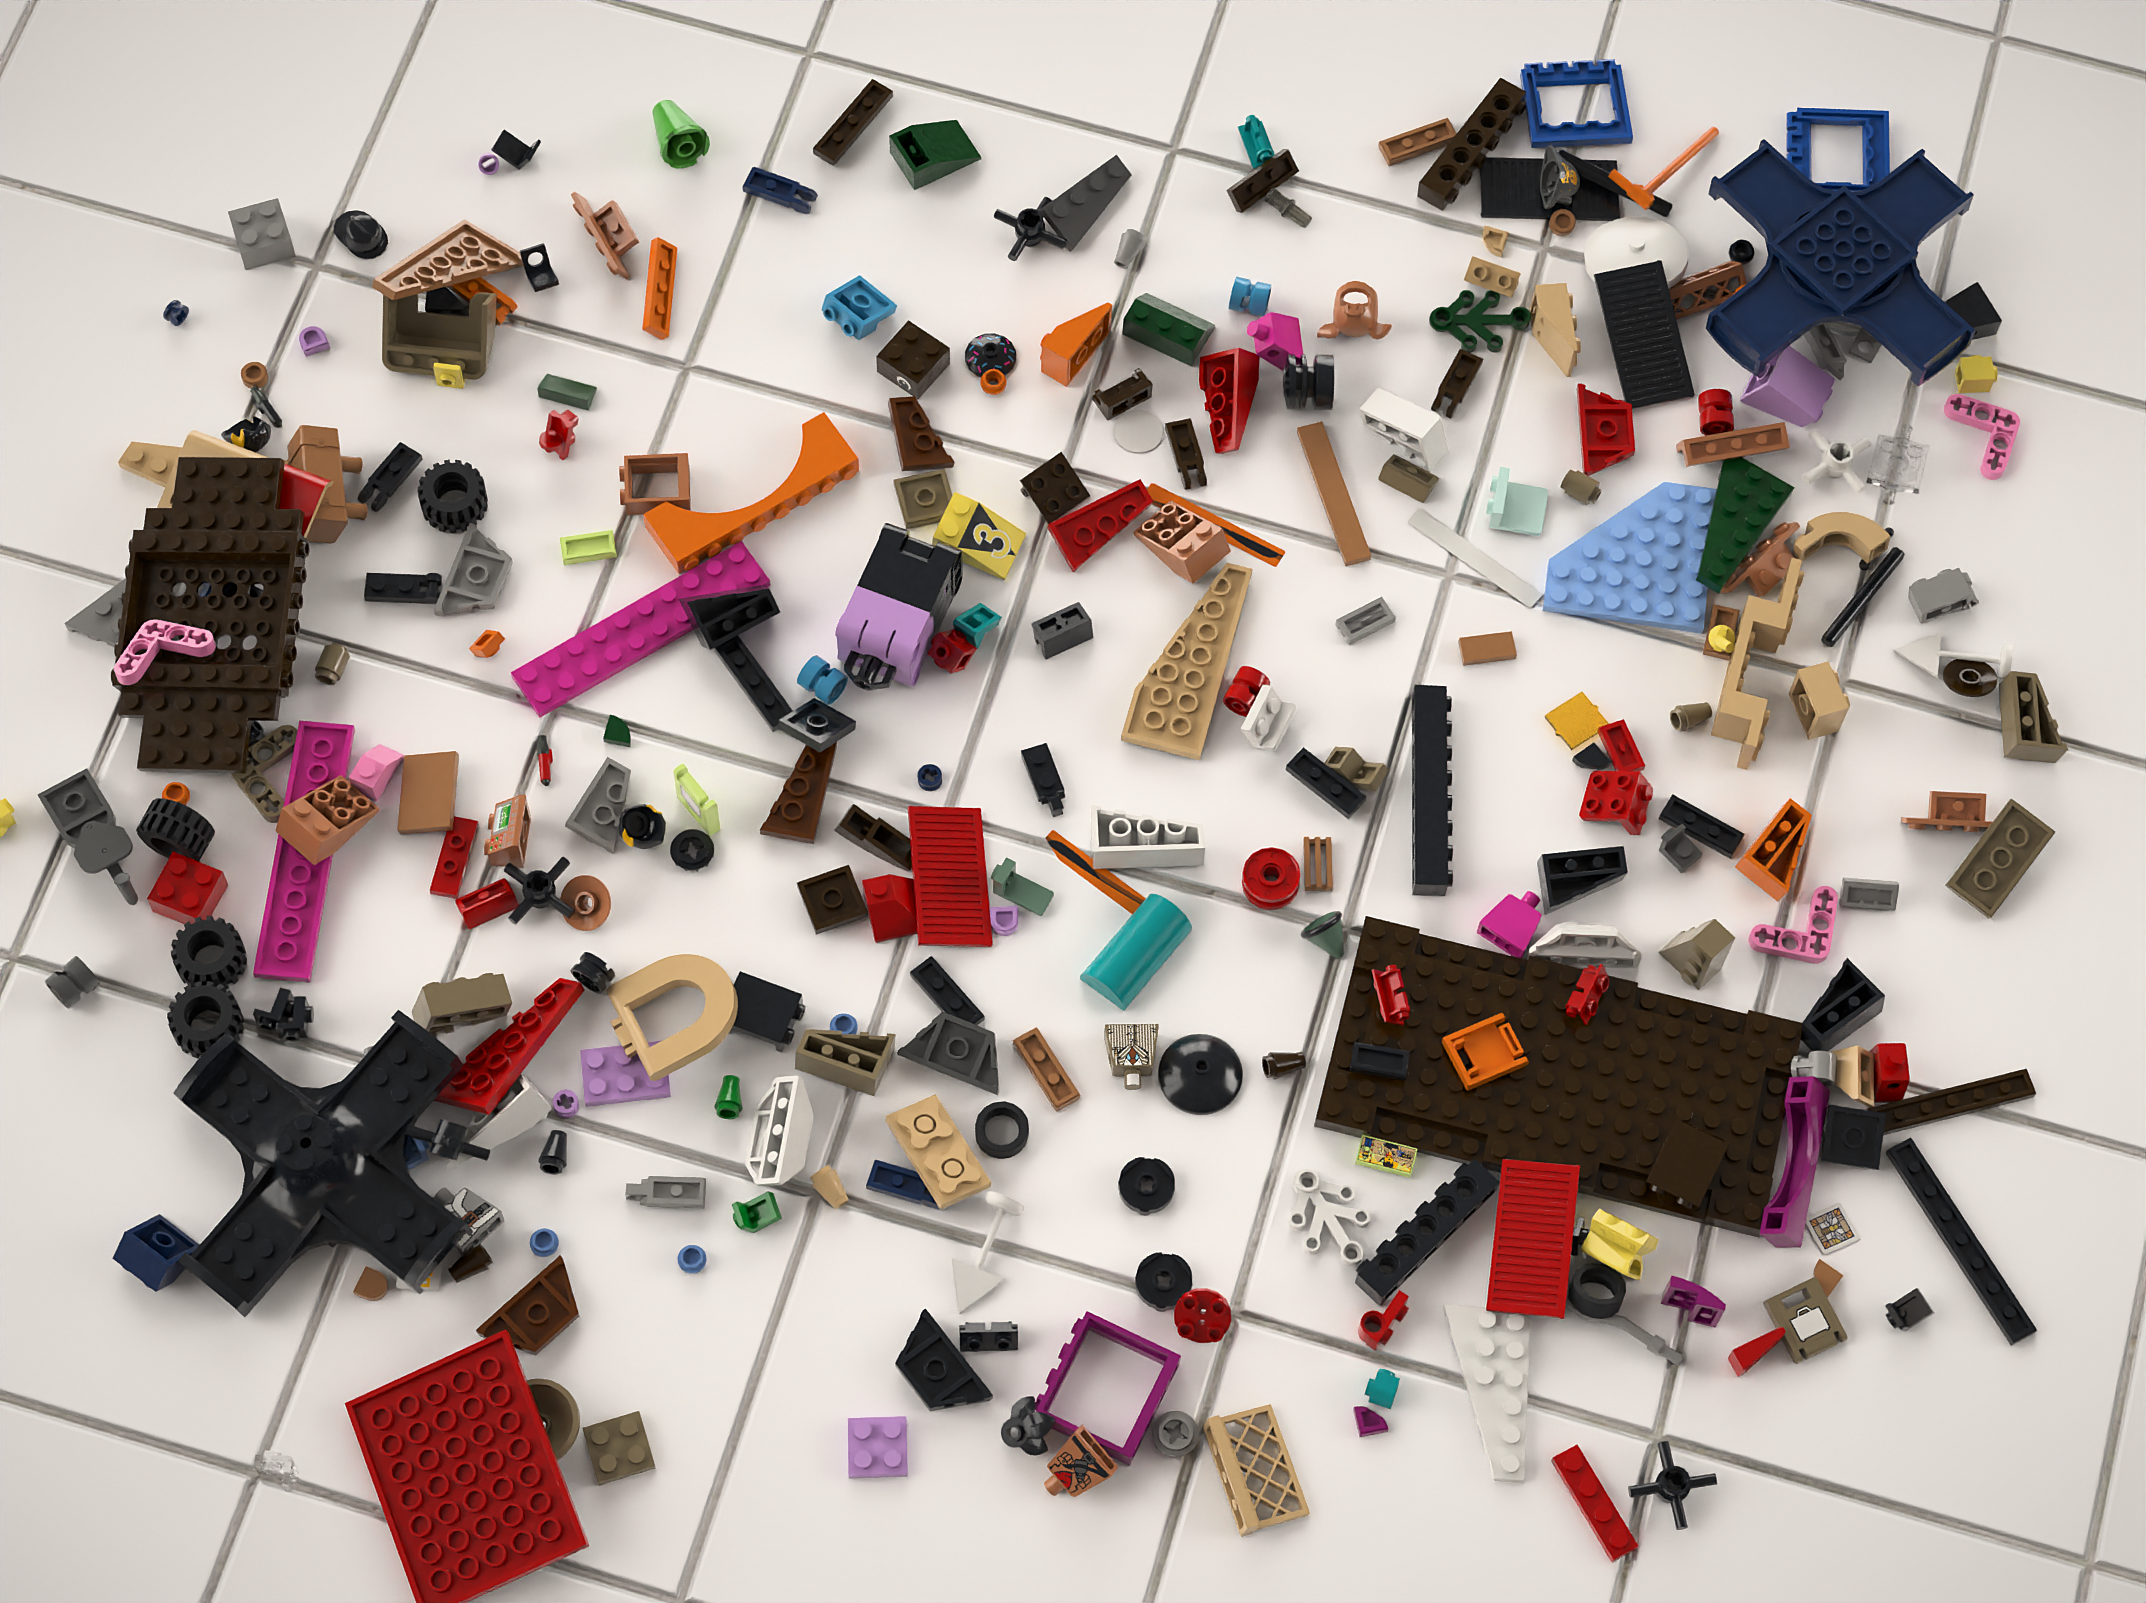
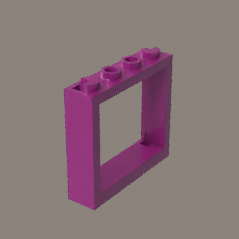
[1035,1311,1181,1466]

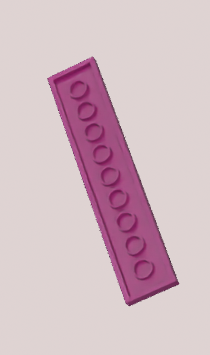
[511,541,771,718]
[253,720,355,983]

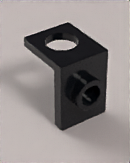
[491,129,542,170]
[519,243,559,292]

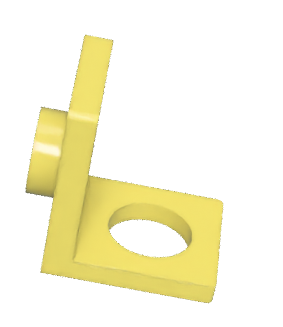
[433,363,465,389]

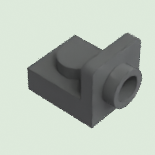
[1659,824,1703,873]

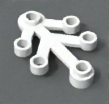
[1288,1169,1370,1266]

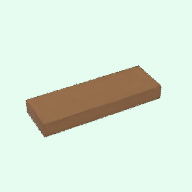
[1378,117,1457,166]
[1012,1027,1081,1112]

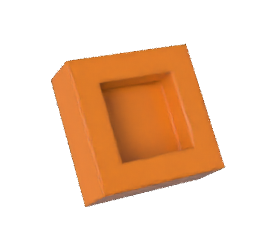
[469,630,505,658]

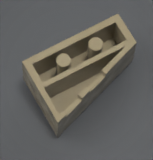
[1998,671,2068,763]
[1658,919,1735,990]
[411,973,512,1034]
[795,1029,896,1096]

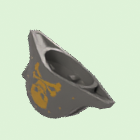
[1540,145,1580,209]

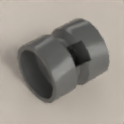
[44,956,100,1009]

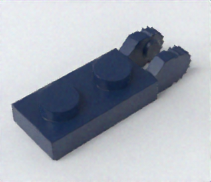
[742,166,818,214]
[866,1160,940,1210]

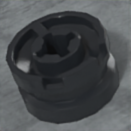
[570,952,615,994]

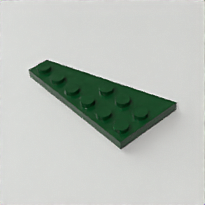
[1696,457,1795,594]

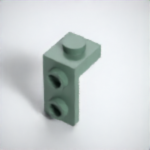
[991,857,1054,916]

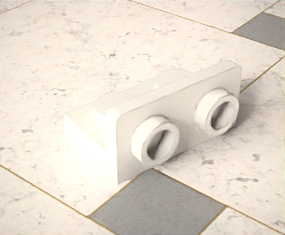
[1241,685,1297,751]

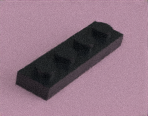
[714,635,793,732]

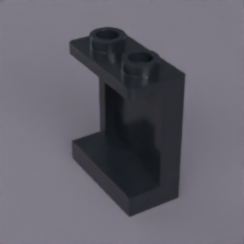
[728,971,806,1053]

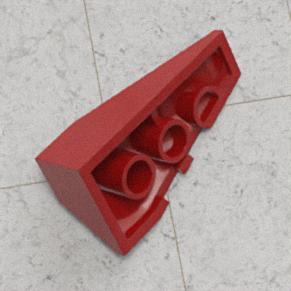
[1199,347,1260,454]

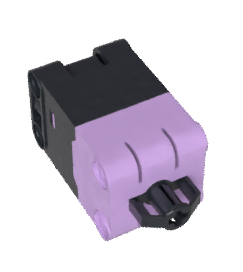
[835,523,963,691]

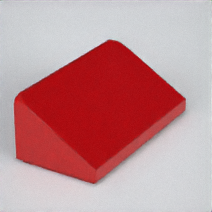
[455,878,519,929]

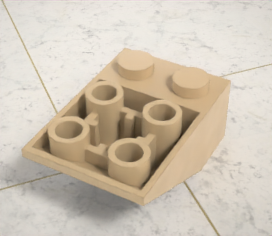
[1529,283,1581,377]

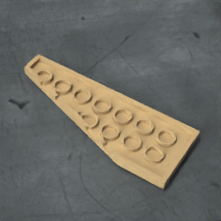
[1121,563,1253,760]

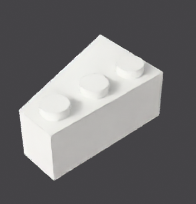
[1360,388,1449,472]

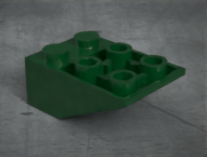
[889,119,981,190]

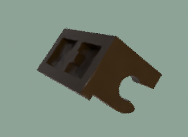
[1092,368,1153,421]

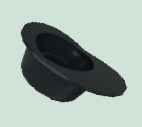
[334,210,388,259]

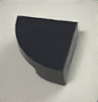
[1572,742,1611,770]

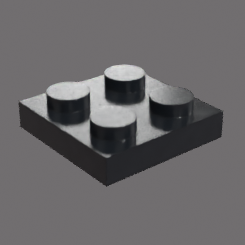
[778,698,856,752]
[1820,1105,1886,1170]

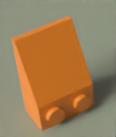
[1040,302,1112,387]

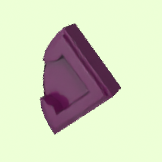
[1353,1406,1389,1437]

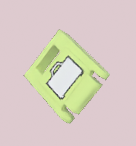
[673,764,721,837]

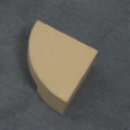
[1482,225,1509,257]

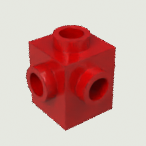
[927,629,977,674]

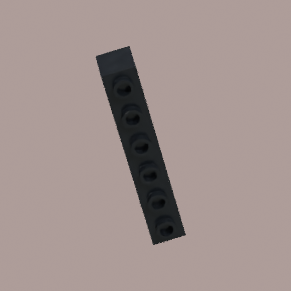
[1355,1159,1500,1306]

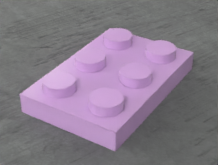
[580,1041,671,1107]

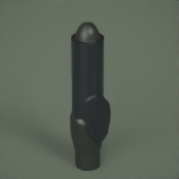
[250,386,282,428]

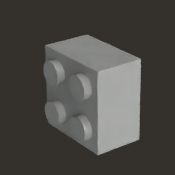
[227,198,296,270]

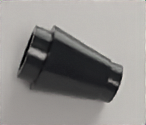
[538,1130,567,1175]

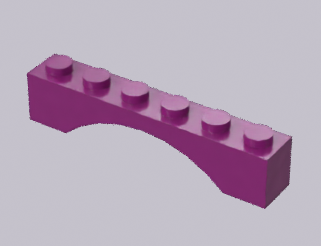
[1760,1076,1830,1248]

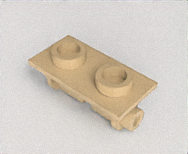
[1463,256,1521,298]

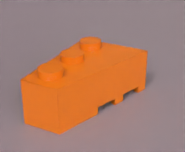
[1735,798,1812,902]

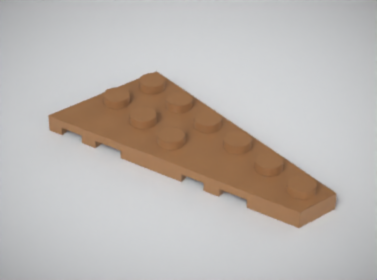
[372,219,523,300]

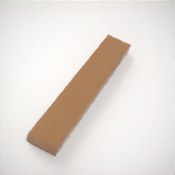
[1297,421,1371,566]

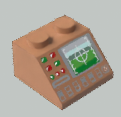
[484,795,531,868]

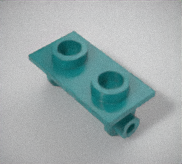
[1237,115,1275,169]

